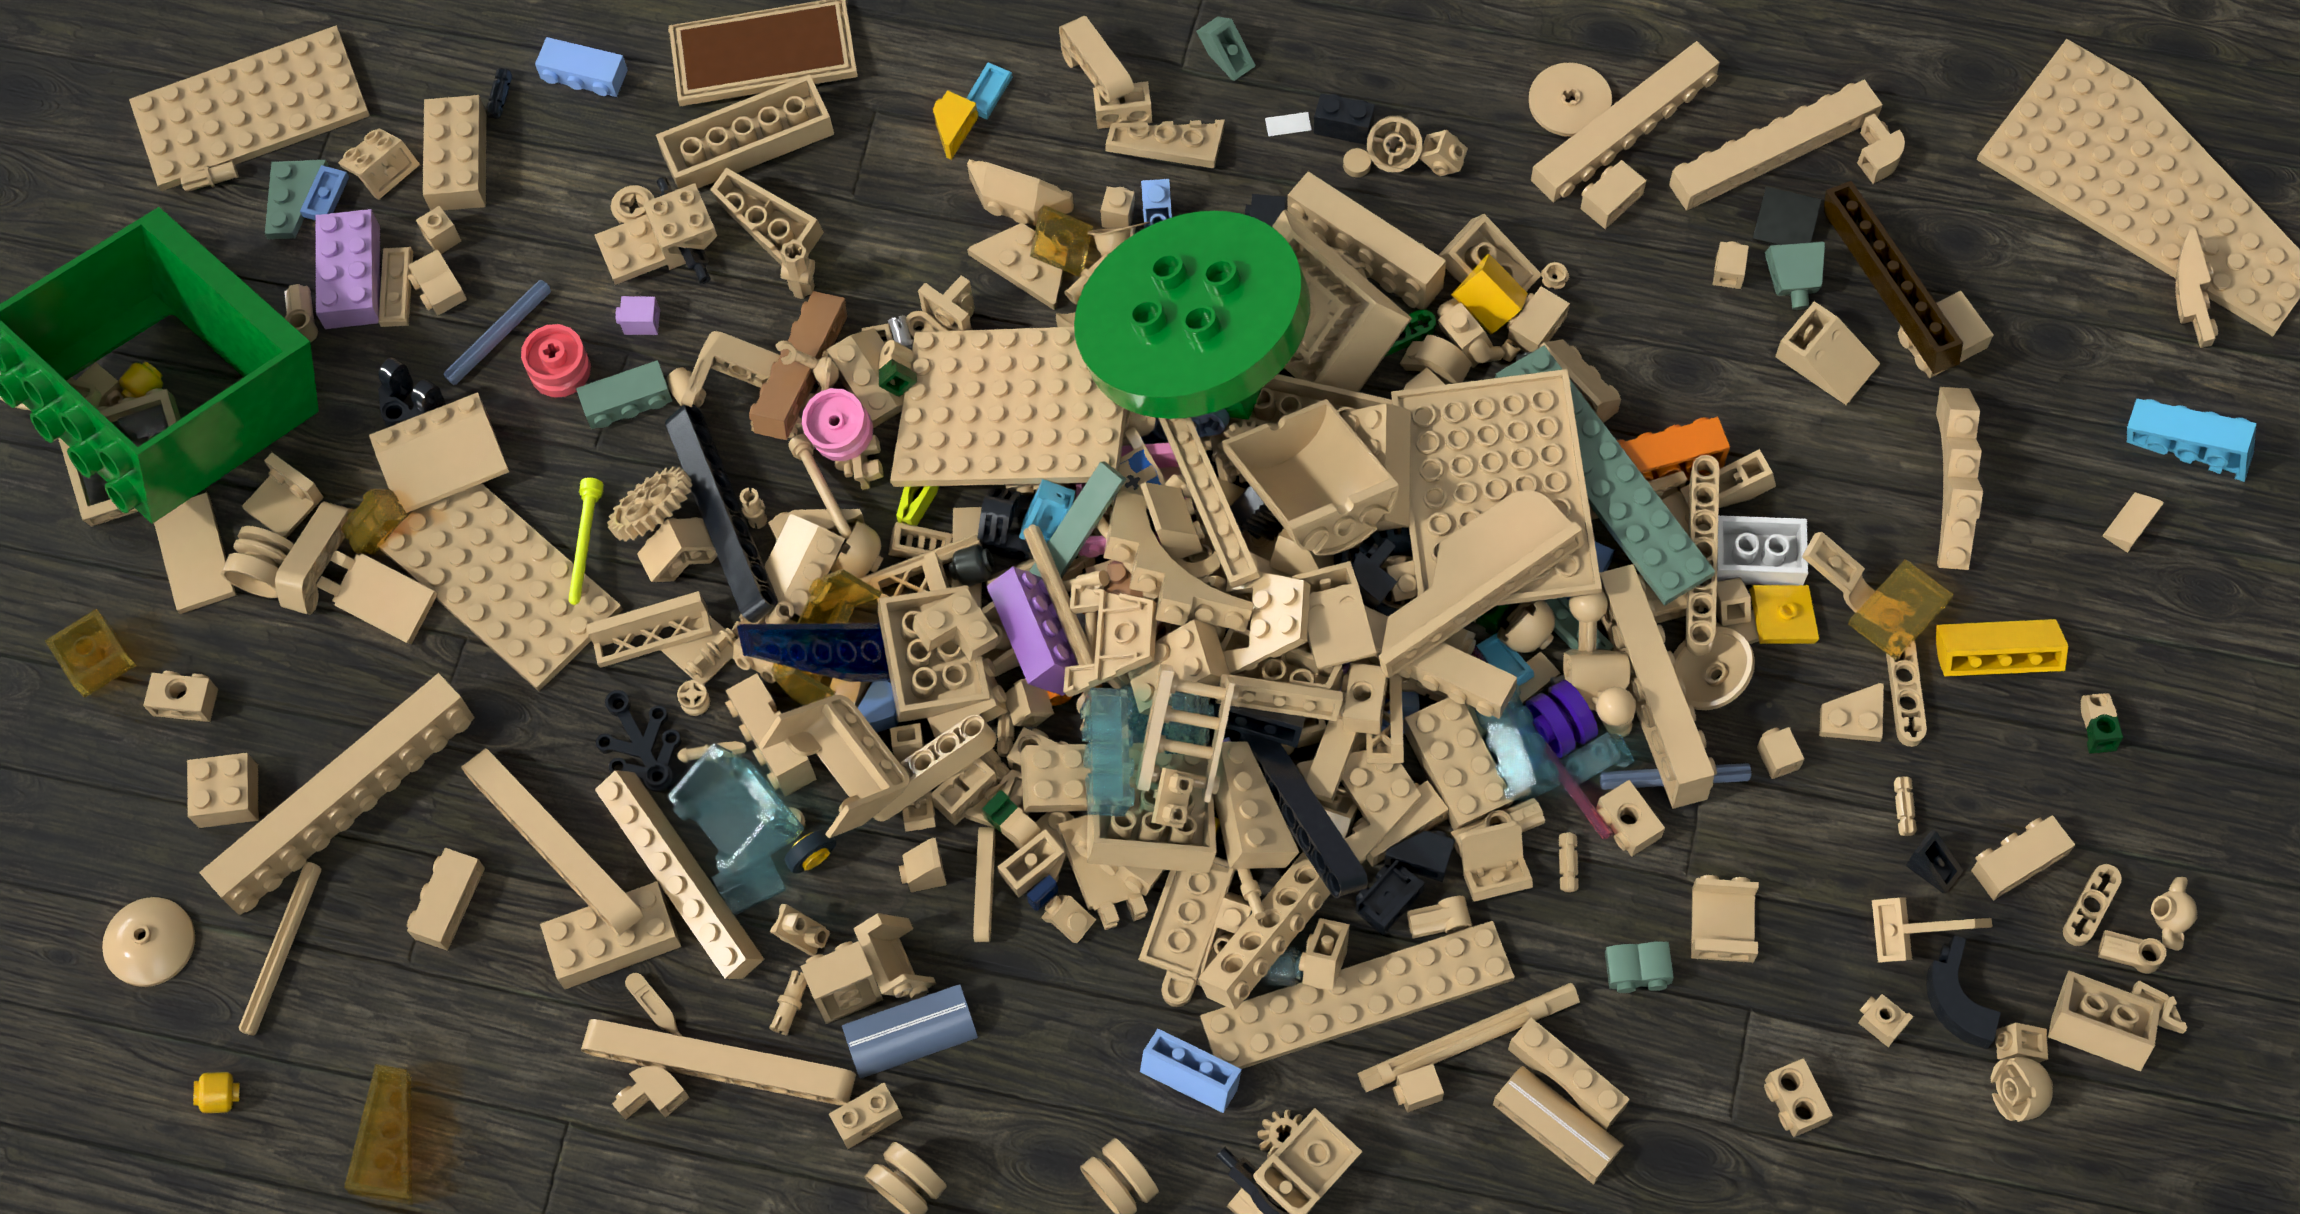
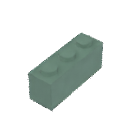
[576,360,672,429]

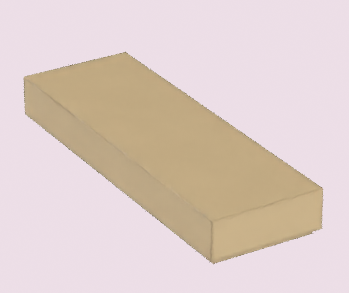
[378,247,413,327]

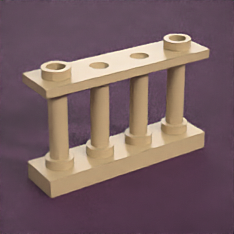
[1135,663,1239,803]

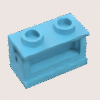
[1019,479,1075,543]

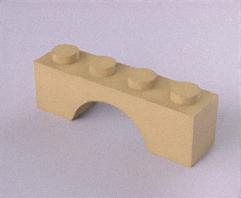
[1508,1017,1630,1131]

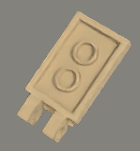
[316,550,438,644]
[1057,815,1148,930]

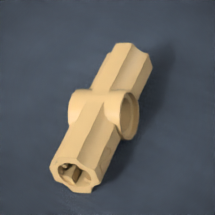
[780,239,815,299]
[1450,798,1545,858]

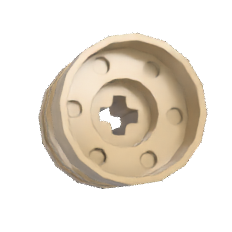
[221,526,294,598]

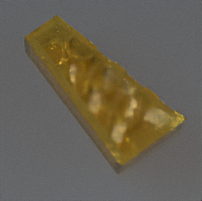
[344,1064,412,1205]

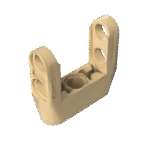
[681,331,780,432]

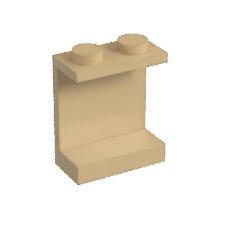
[1691,875,1759,963]

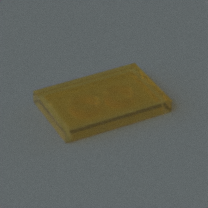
[1848,559,1954,660]

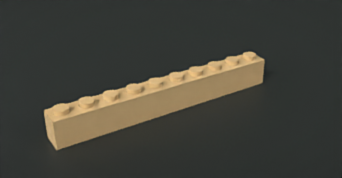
[1235,552,1517,719]

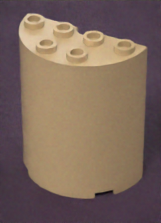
[1222,399,1399,555]

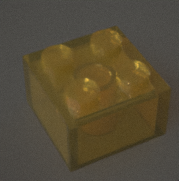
[45,608,136,698]

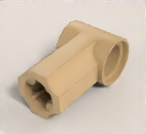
[284,284,318,343]
[1407,896,1472,939]
[2098,930,2166,974]

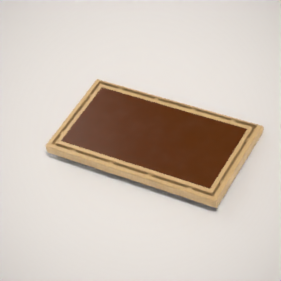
[668,0,858,106]

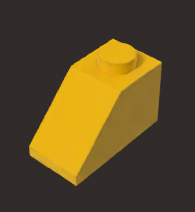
[933,90,978,160]

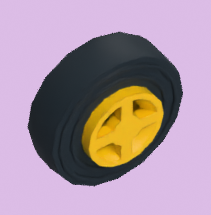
[784,829,837,874]

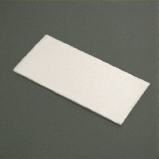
[1265,112,1311,136]

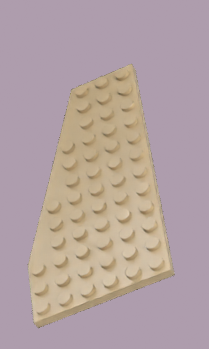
[1977,39,2300,336]

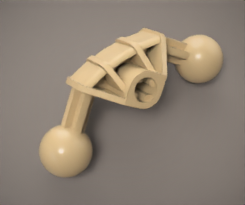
[1563,591,1636,726]

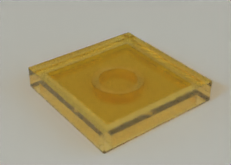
[1030,205,1093,277]

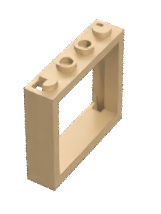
[58,388,181,527]

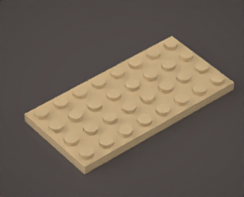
[129,26,370,191]
[377,483,623,691]

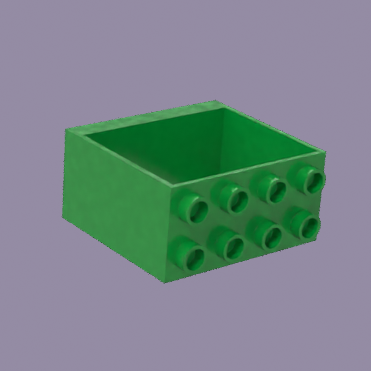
[0,207,319,524]

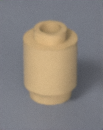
[666,367,706,408]

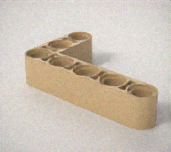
[873,715,997,821]

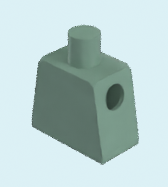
[1765,242,1825,310]

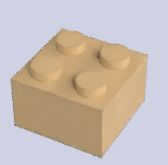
[187,753,259,828]

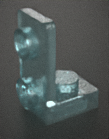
[1559,732,1635,787]

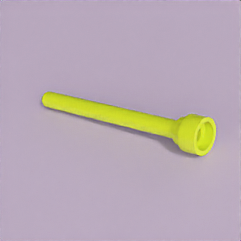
[569,478,604,605]

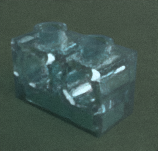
[1164,691,1214,755]

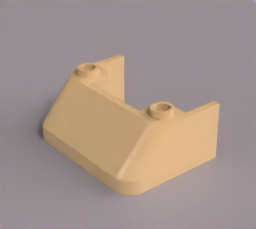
[759,695,910,839]

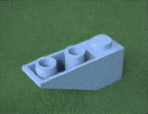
[1141,179,1172,229]

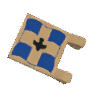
[1111,427,1166,508]

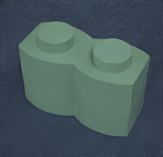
[1605,942,1674,993]

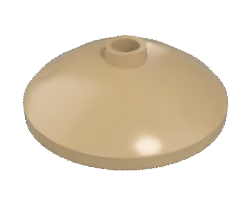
[1673,627,1755,710]
[102,897,195,987]

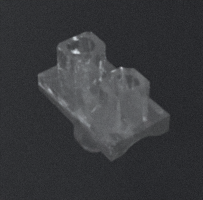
[118,404,168,440]

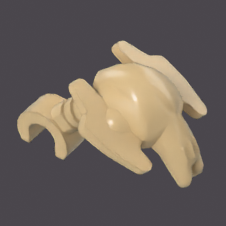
[775,341,839,398]

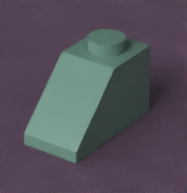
[1196,17,1256,81]

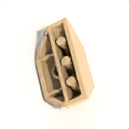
[967,159,1074,226]

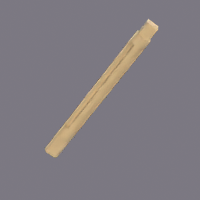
[1357,983,1580,1092]

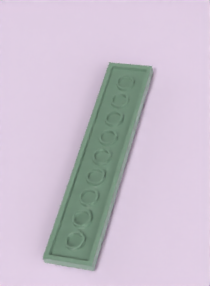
[1495,345,1715,606]

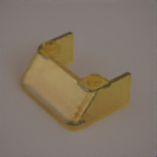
[772,569,882,705]

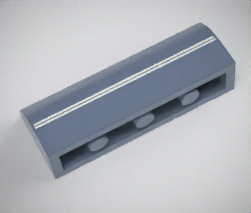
[842,984,978,1079]

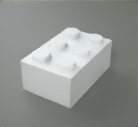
[1717,515,1808,585]

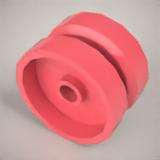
[521,324,591,397]

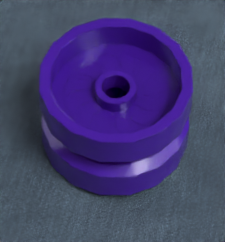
[1525,680,1598,758]

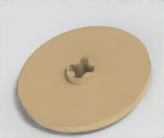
[1528,63,1612,137]

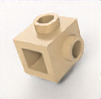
[1419,130,1468,176]

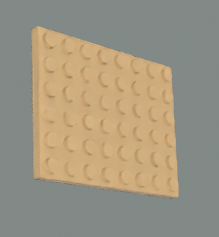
[890,327,1127,487]
[1391,369,1602,606]

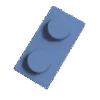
[300,165,349,220]

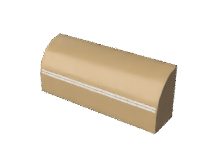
[1493,1066,1624,1185]

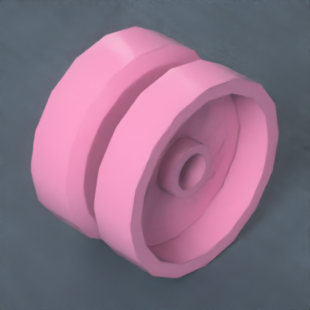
[802,388,873,461]

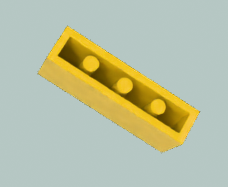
[1936,619,2068,676]

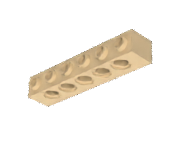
[1198,852,1331,1010]

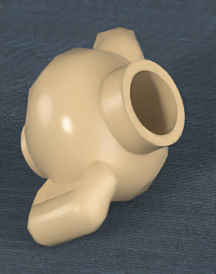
[2151,877,2197,951]

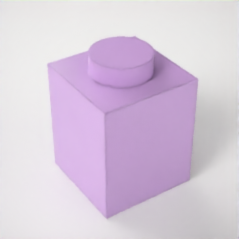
[616,296,660,335]

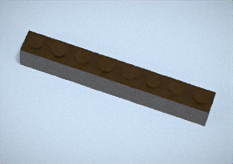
[1824,181,1963,374]

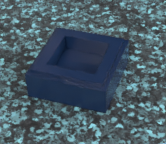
[1027,874,1058,911]

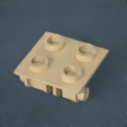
[661,615,737,685]

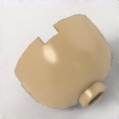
[1367,116,1422,172]
[830,520,883,580]
[1497,600,1555,653]
[1991,1057,2053,1122]

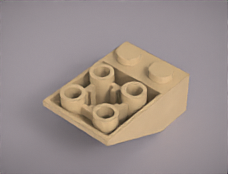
[1775,301,1880,405]
[1292,561,1377,670]

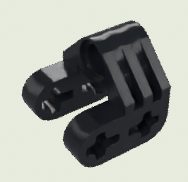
[378,357,446,428]
[977,486,1034,560]

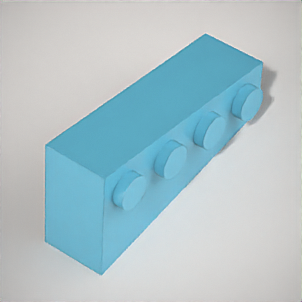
[2127,399,2256,482]

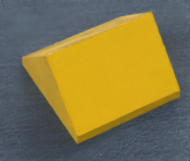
[1451,254,1528,334]

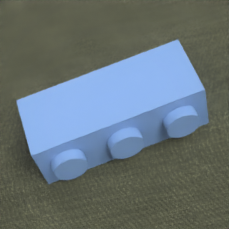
[535,37,628,97]
[1140,1029,1242,1113]

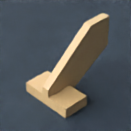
[1872,897,1992,962]

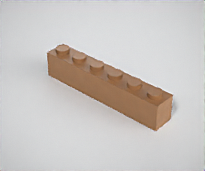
[749,291,847,440]

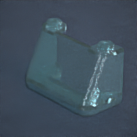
[667,743,804,877]

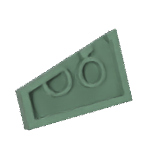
[265,160,329,239]

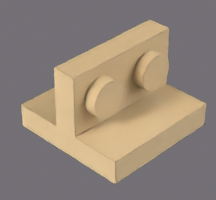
[918,275,975,331]

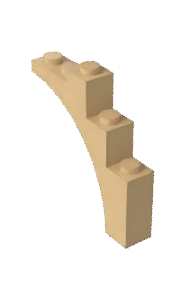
[1936,387,1983,570]
[1104,490,1253,632]

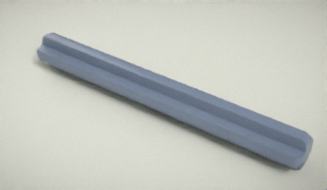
[443,280,551,385]
[1600,763,1751,790]

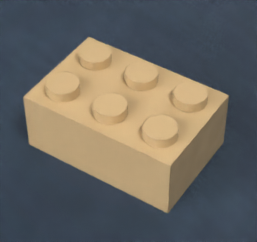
[1127,619,1230,715]
[800,941,883,1024]

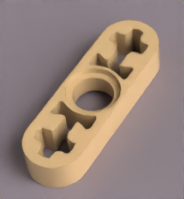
[2063,864,2122,946]

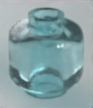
[1264,946,1304,987]

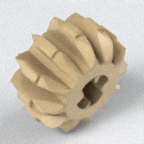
[1258,1110,1302,1159]

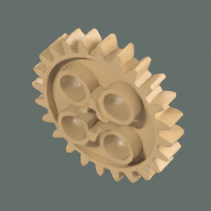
[607,467,693,541]

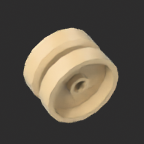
[1080,1138,1159,1214]
[864,1142,947,1214]

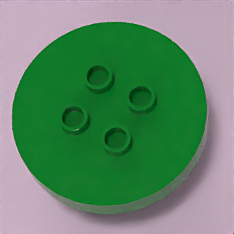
[1074,211,1310,420]

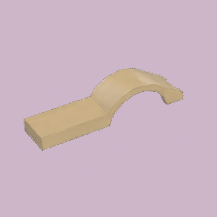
[1802,532,1915,634]

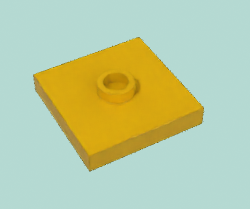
[1750,585,1819,644]

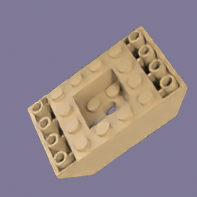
[1272,210,1412,392]

